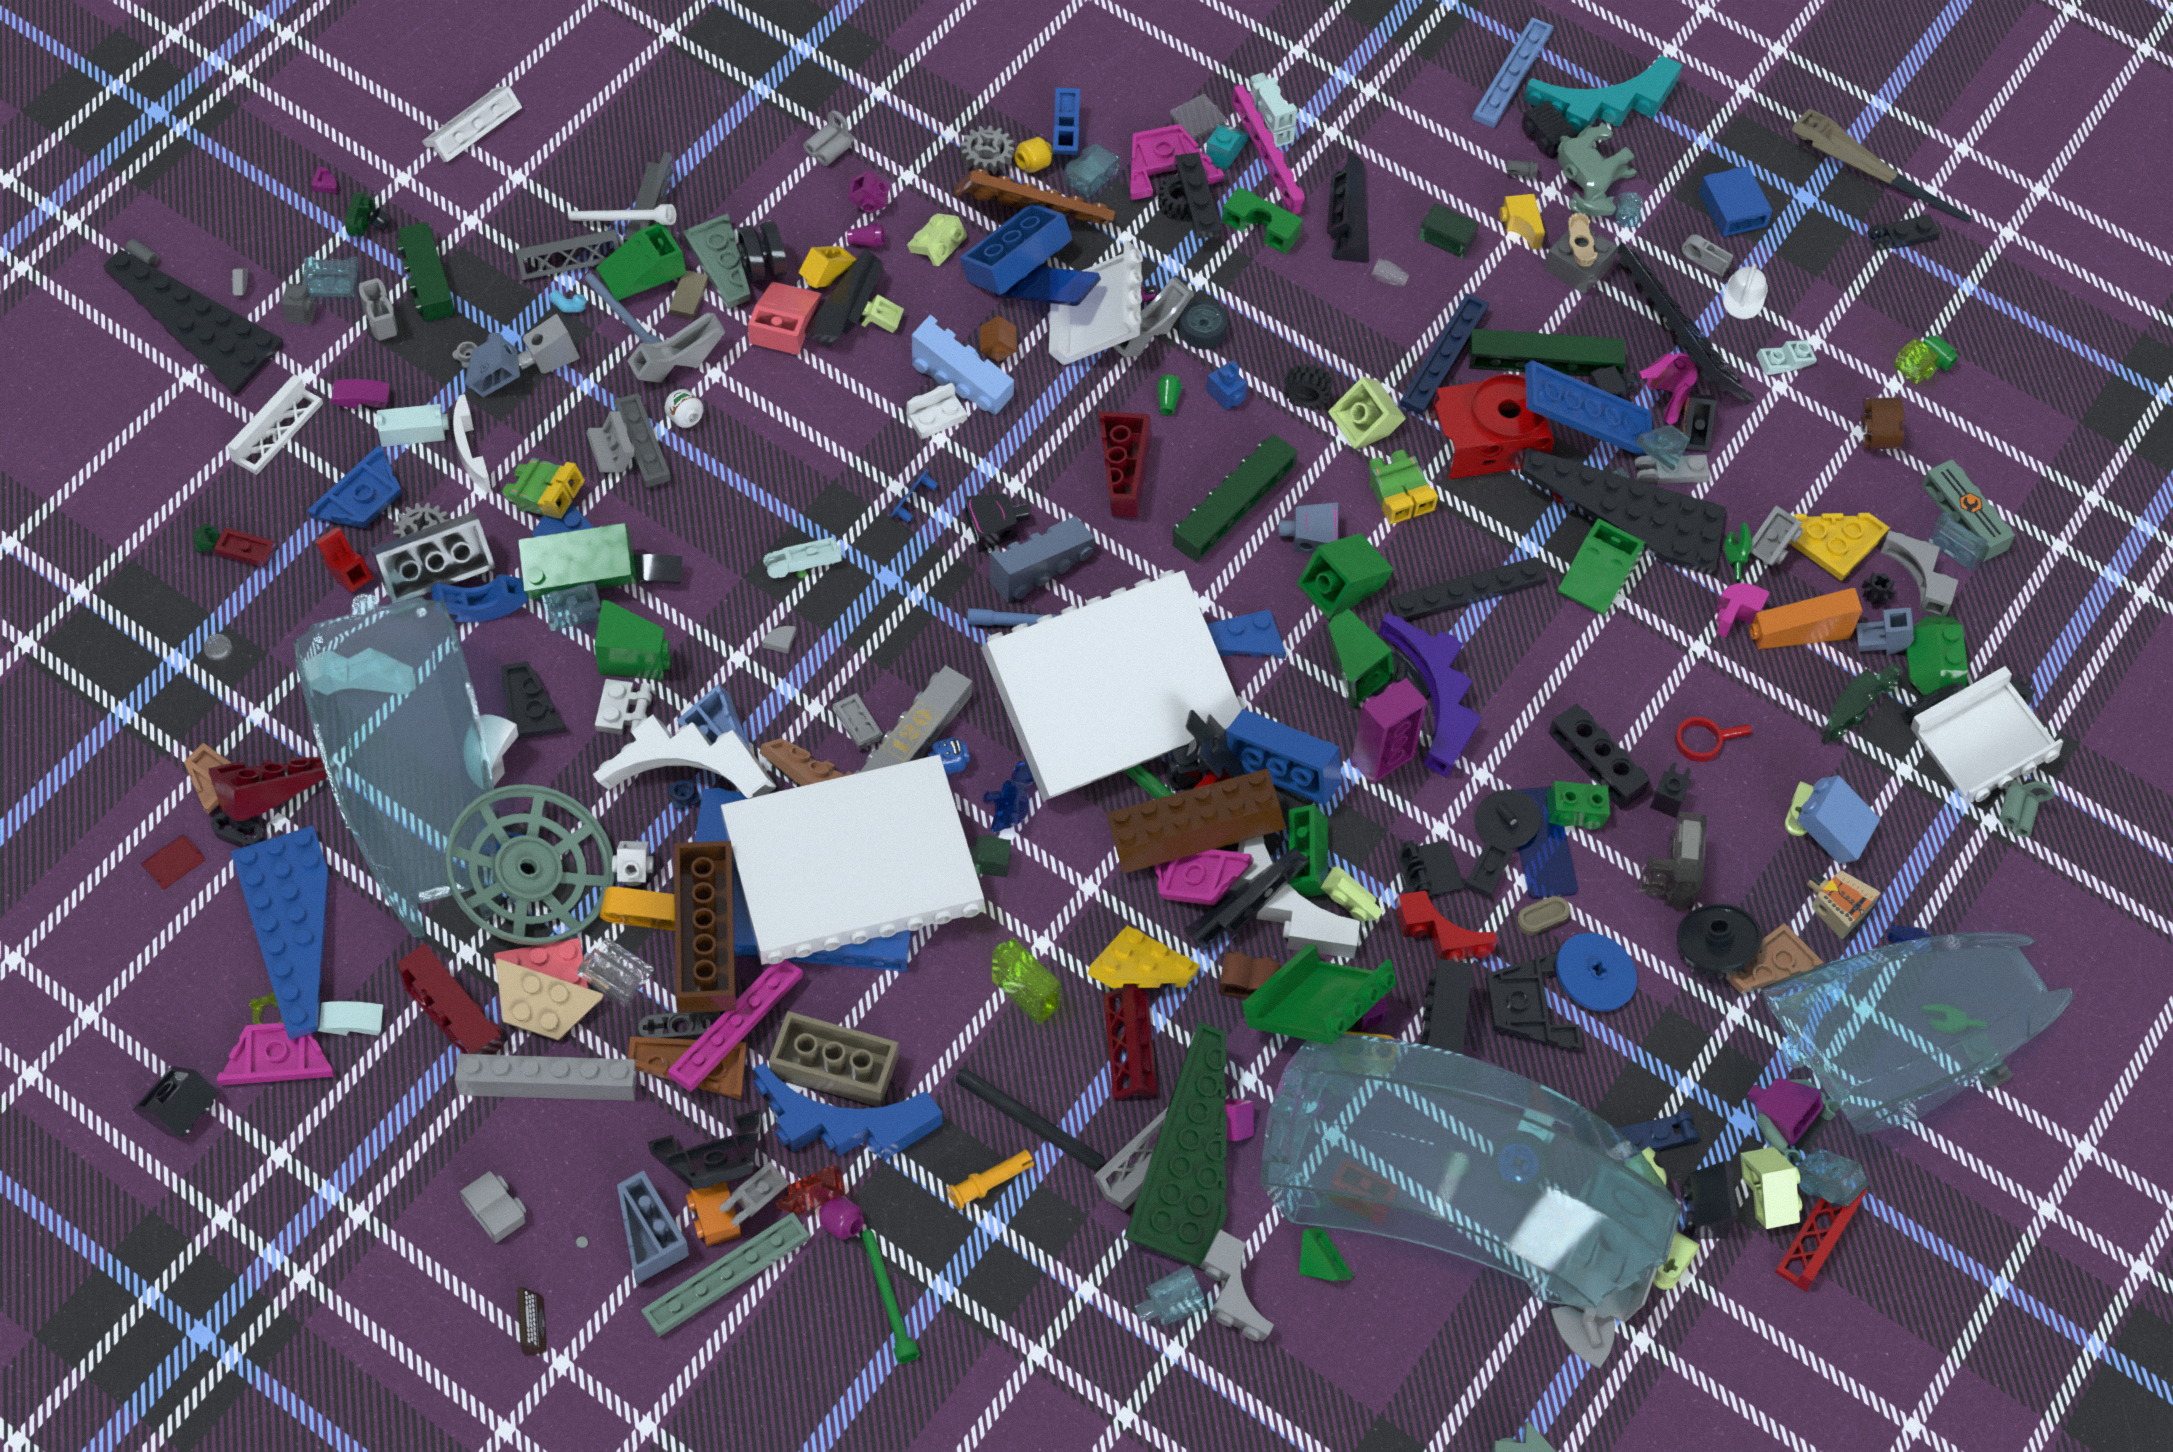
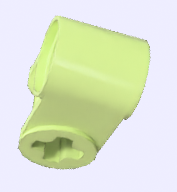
[1785,781,1814,836]
[1653,1230,1700,1290]

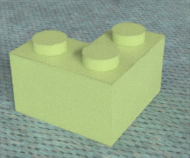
[1741,1147,1802,1229]

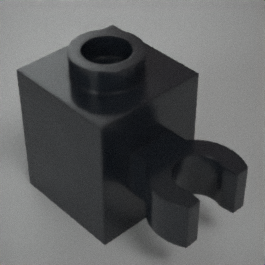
[1588,366,1639,399]
[1650,762,1691,818]

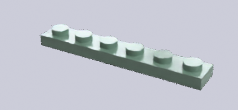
[641,1212,810,1338]

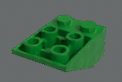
[596,223,686,301]
[1557,518,1645,616]

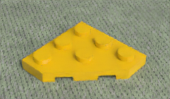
[1789,513,1890,581]
[1087,925,1201,988]

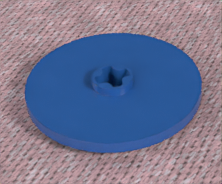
[1556,933,1637,1012]

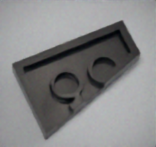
[501,661,567,740]

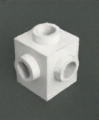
[612,841,654,886]

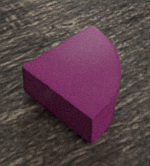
[311,166,338,194]

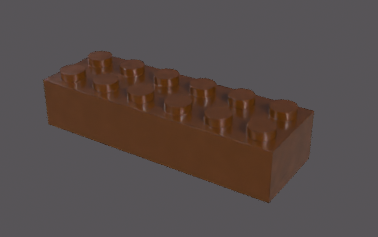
[1106,768,1286,874]
[674,841,736,1013]

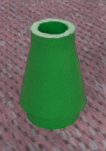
[1157,375,1182,415]

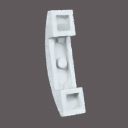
[453,394,492,493]

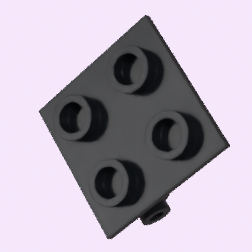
[1394,840,1464,897]

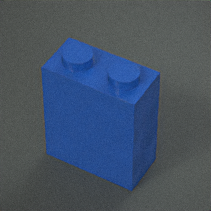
[1699,166,1773,237]

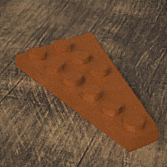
[953,169,1115,225]

